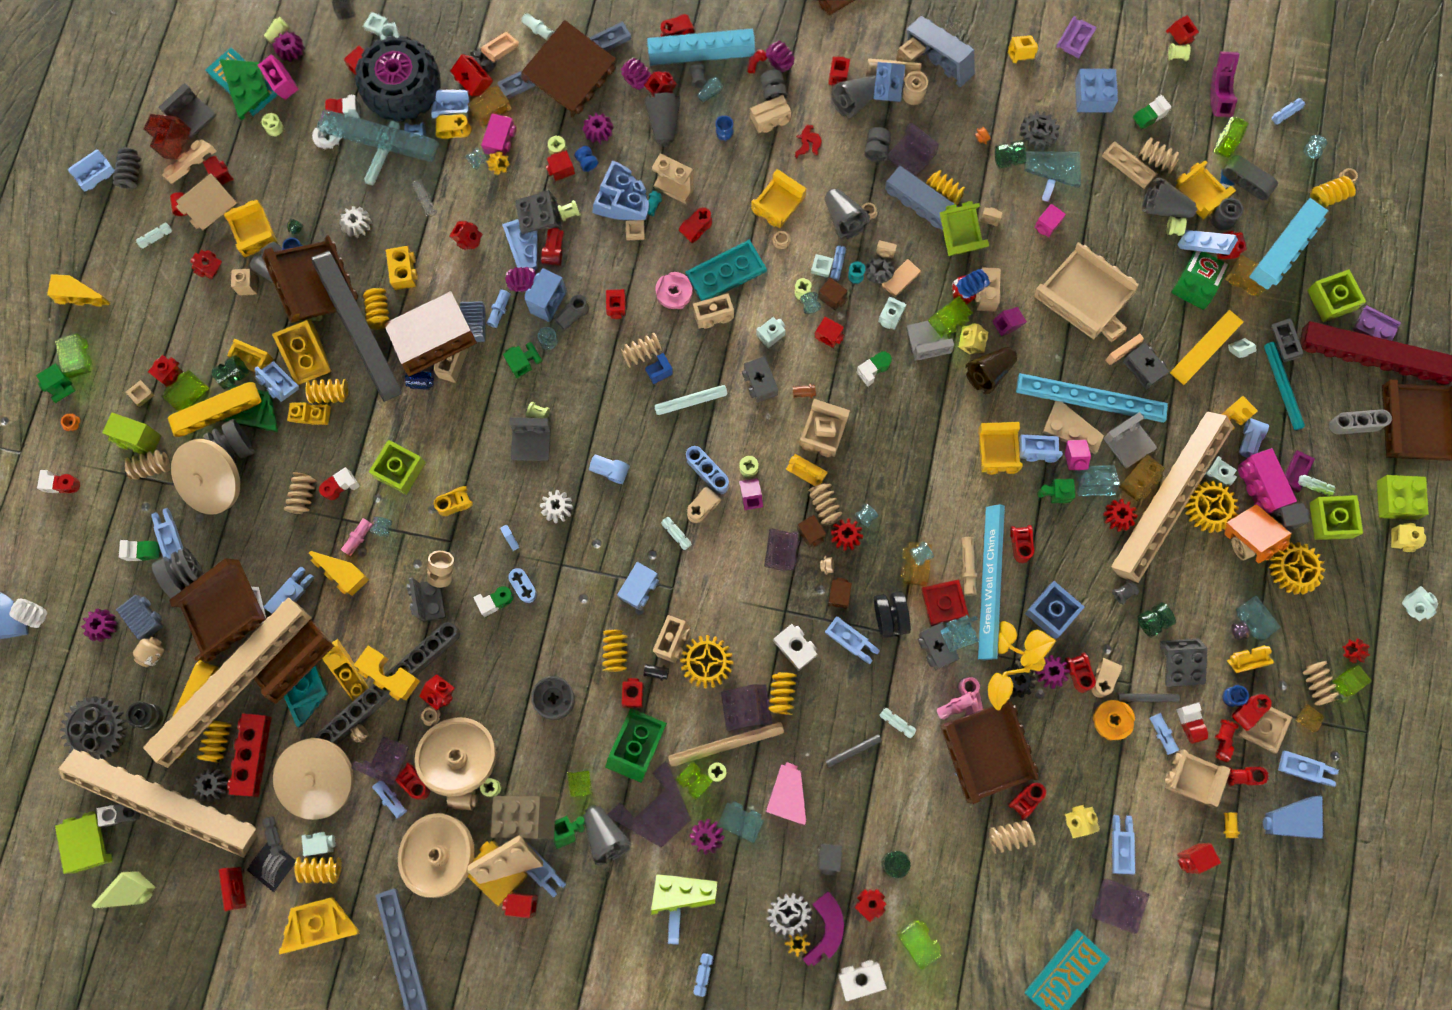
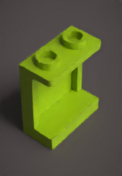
[939,201,989,256]
[55,811,113,874]

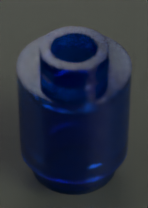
[405,371,434,390]

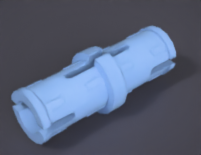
[486,290,511,328]
[1149,713,1180,755]
[372,779,407,819]

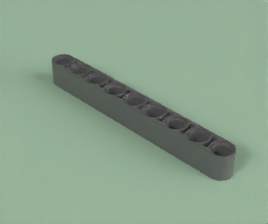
[311,251,402,402]
[315,622,460,745]

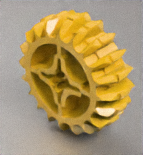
[1185,481,1239,533]
[1269,542,1326,595]
[680,635,733,689]

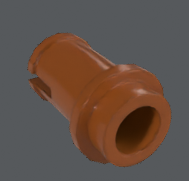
[793,383,816,398]

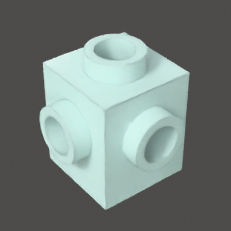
[1402,586,1439,621]

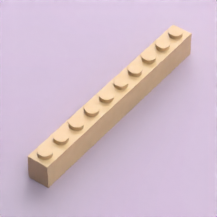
[1111,412,1234,583]
[143,597,312,768]
[59,749,257,858]

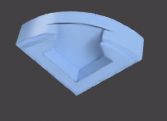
[1042,179,1055,202]
[500,525,519,551]

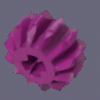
[273,30,305,62]
[766,40,795,72]
[621,58,651,90]
[583,112,613,145]
[505,267,536,292]
[81,608,118,642]
[1035,655,1070,689]
[690,819,725,855]

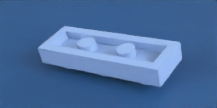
[1178,230,1238,255]

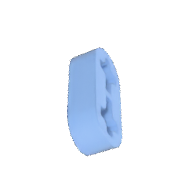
[509,568,537,603]
[668,907,681,944]

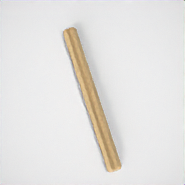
[668,722,784,767]

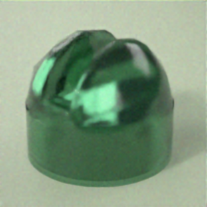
[287,219,303,235]

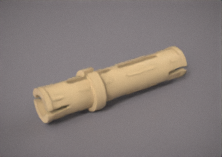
[961,537,977,596]

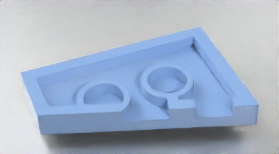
[502,219,538,270]

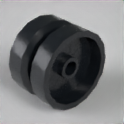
[874,591,911,638]

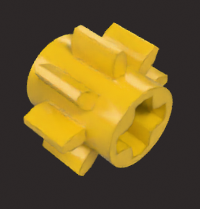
[486,151,510,175]
[784,933,810,957]

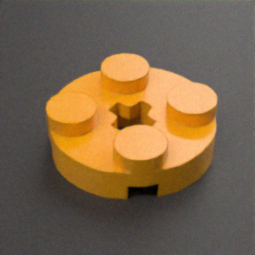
[1093,700,1135,740]

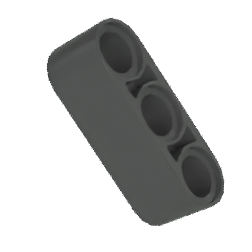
[1222,155,1278,200]

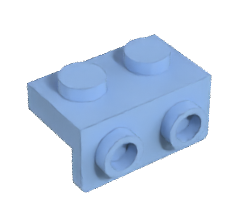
[431,90,471,118]
[68,149,114,191]
[255,361,299,402]
[1019,435,1063,463]

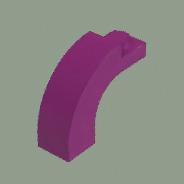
[1210,51,1240,118]
[802,891,844,966]

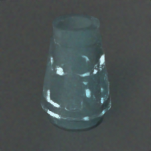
[697,77,724,103]

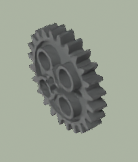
[60,696,127,760]

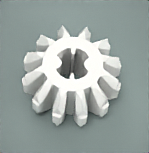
[339,206,372,238]
[540,490,573,523]
[10,599,47,628]

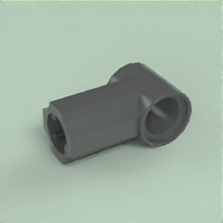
[554,294,589,330]

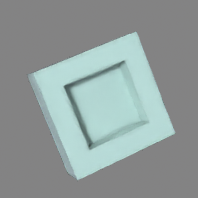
[363,12,388,36]
[811,254,834,278]
[1228,338,1256,358]

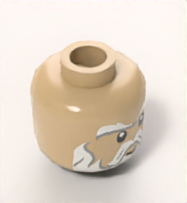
[133,637,164,667]

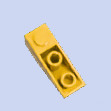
[47,274,110,307]
[309,551,369,596]
[322,639,369,701]

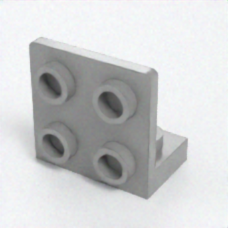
[906,318,954,361]
[1103,412,1157,468]

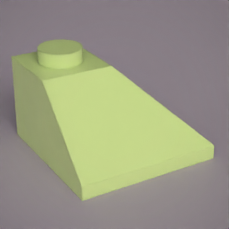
[92,872,156,908]

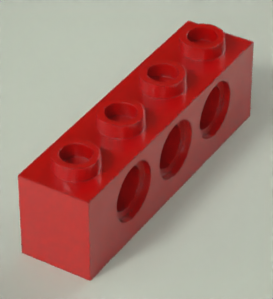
[227,714,272,797]

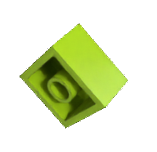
[1307,269,1366,323]
[102,413,162,455]
[369,440,426,495]
[1377,475,1429,520]
[1309,495,1363,540]

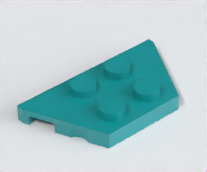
[284,665,329,728]

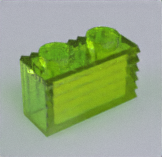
[1213,117,1249,158]
[927,296,973,338]
[55,333,92,378]
[162,369,209,411]
[896,919,942,970]

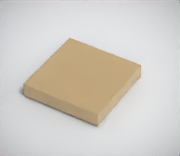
[1238,700,1292,753]

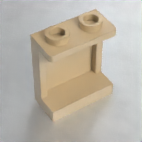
[652,154,694,204]
[176,173,237,230]
[799,399,850,457]
[1165,750,1231,807]

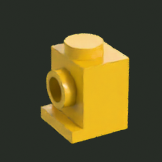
[1008,35,1038,63]

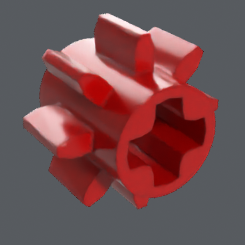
[1343,638,1370,664]

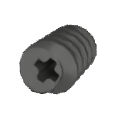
[112,147,142,189]

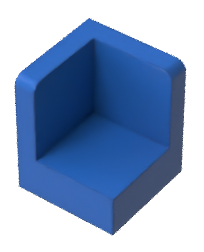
[645,353,673,384]

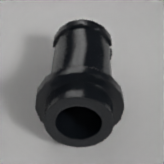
[643,664,669,681]

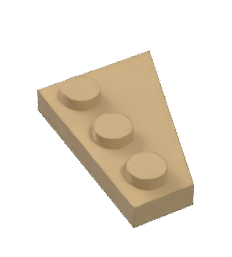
[162,139,217,184]
[1042,401,1104,454]
[468,835,543,884]

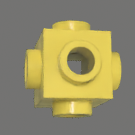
[958,323,988,354]
[1391,523,1426,552]
[1065,805,1100,838]

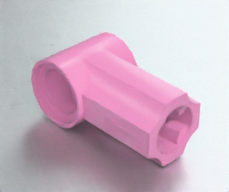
[958,677,983,715]

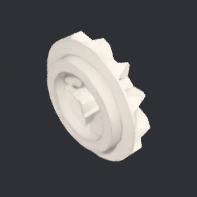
[312,122,342,150]

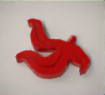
[795,125,822,159]

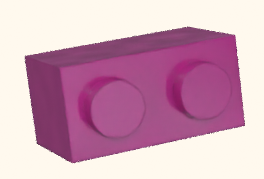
[258,54,299,100]
[481,113,516,156]

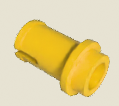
[1223,812,1241,838]

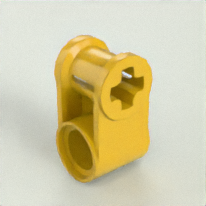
[436,114,472,139]
[434,486,473,516]

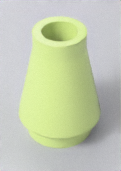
[264,17,290,43]

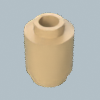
[447,790,479,811]

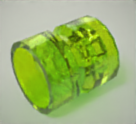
[675,762,714,801]

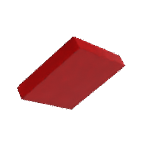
[921,579,969,626]
[219,867,247,911]

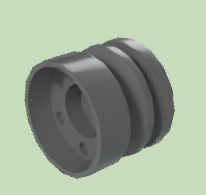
[203,419,255,463]
[152,547,203,598]
[531,676,575,720]

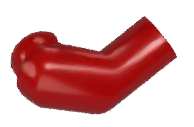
[747,50,767,74]

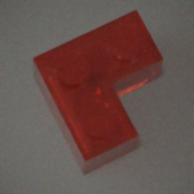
[143,114,191,160]

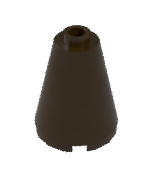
[965,347,1017,394]

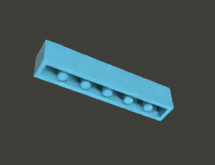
[647,29,755,65]
[1249,198,1328,290]

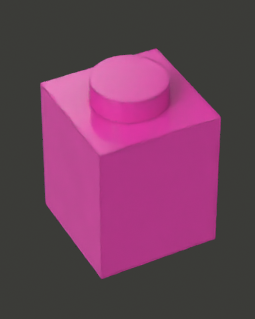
[1035,204,1066,237]
[1065,440,1091,470]

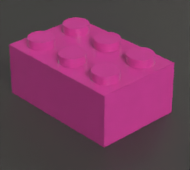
[1238,448,1297,515]

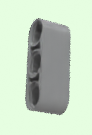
[1329,410,1392,434]

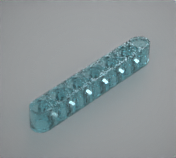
[316,110,439,162]

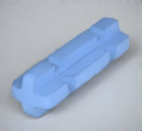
[1272,98,1305,124]
[830,246,846,281]
[693,954,713,997]

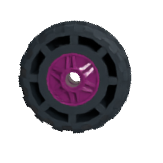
[355,35,441,121]

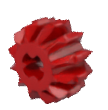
[1103,499,1138,532]
[830,518,863,551]

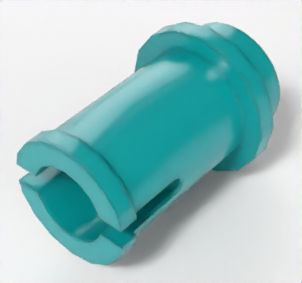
[647,191,662,216]

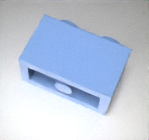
[617,562,659,610]

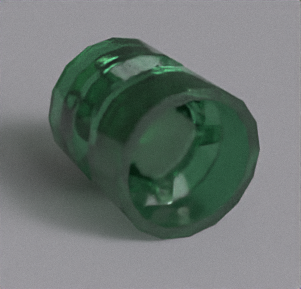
[994,140,1026,169]
[211,355,249,389]
[1137,602,1176,638]
[881,851,911,878]

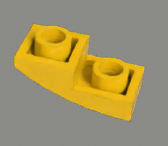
[287,402,331,425]

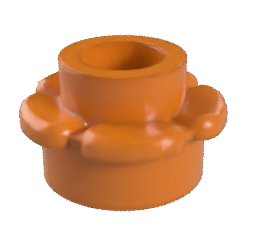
[975,127,991,144]
[61,414,80,432]

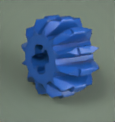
[956,269,990,298]

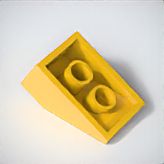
[272,318,332,385]

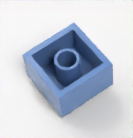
[1075,69,1118,112]
[524,268,567,322]
[1024,581,1084,639]

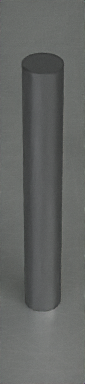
[1118,693,1180,702]
[825,734,882,768]

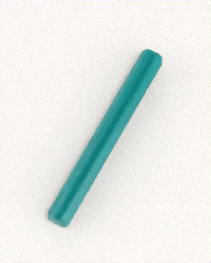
[1264,342,1305,431]

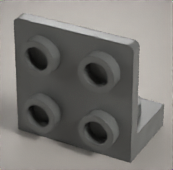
[159,83,216,138]
[515,190,562,234]
[509,418,551,461]
[407,578,447,622]
[1160,638,1208,687]

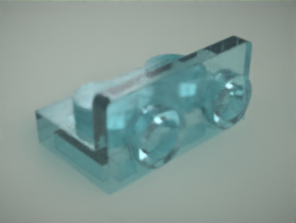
[1075,465,1119,496]
[1235,595,1281,641]
[940,615,979,652]
[717,801,764,843]

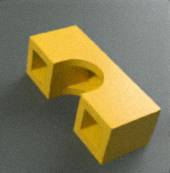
[354,645,420,701]

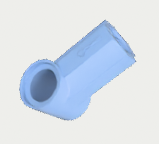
[1238,418,1269,458]
[589,455,630,484]

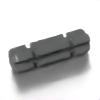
[262,816,283,857]

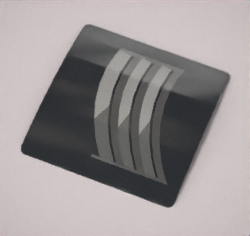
[247,842,296,892]

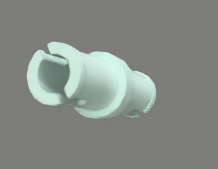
[521,13,554,40]

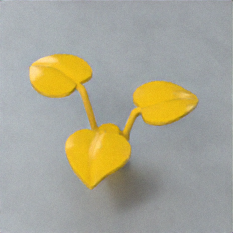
[988,621,1056,710]

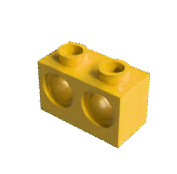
[386,246,418,290]

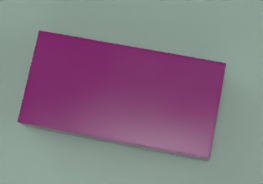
[1285,450,1315,493]

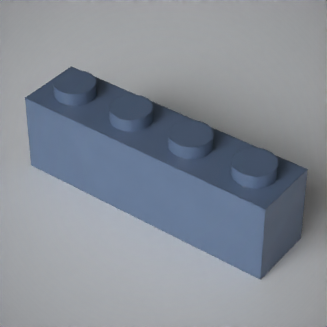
[885,166,958,230]

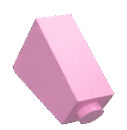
[766,762,806,825]

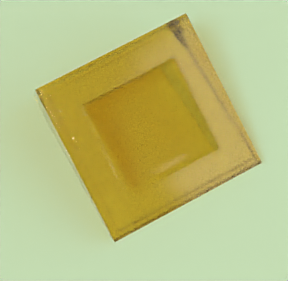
[1296,704,1325,732]

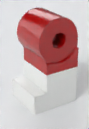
[325,95,360,119]
[319,467,360,500]
[37,470,80,494]
[1176,703,1209,744]

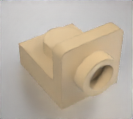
[896,37,926,62]

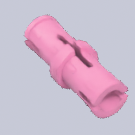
[341,518,373,556]
[937,691,977,720]

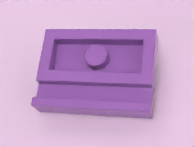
[1056,16,1097,58]
[1353,305,1401,341]

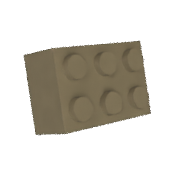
[491,796,556,839]

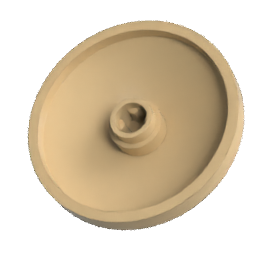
[171,439,240,514]
[415,717,496,796]
[273,738,354,820]
[398,813,474,898]

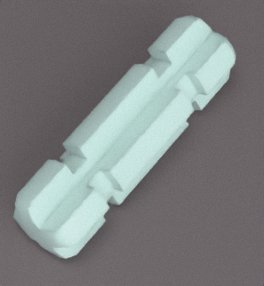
[136,223,172,248]
[1298,475,1336,496]
[661,517,692,550]
[880,708,916,738]

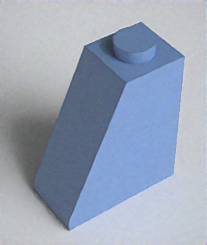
[1263,796,1323,838]

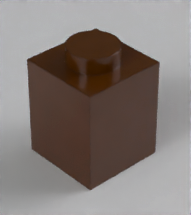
[818,278,848,311]
[797,515,826,548]
[828,578,852,609]

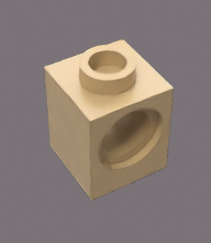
[231,269,258,295]

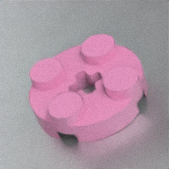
[655,272,693,309]

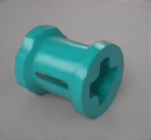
[848,261,866,284]

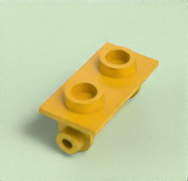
[786,454,828,486]
[1227,645,1274,673]

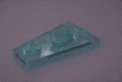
[1024,151,1081,188]

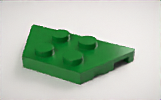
[220,59,270,121]
[221,385,278,432]

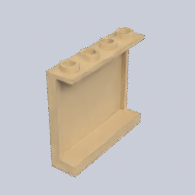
[1034,242,1139,340]

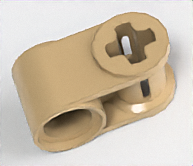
[687,487,721,524]
[1091,658,1122,698]

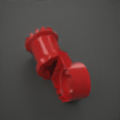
[1215,719,1239,763]
[1227,767,1269,786]

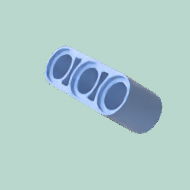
[686,446,729,494]

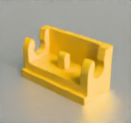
[227,339,273,372]
[1221,396,1258,430]

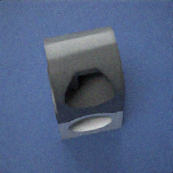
[97,804,140,827]

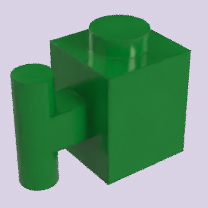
[503,342,543,379]
[36,363,76,403]
[1037,479,1075,503]
[552,816,585,850]

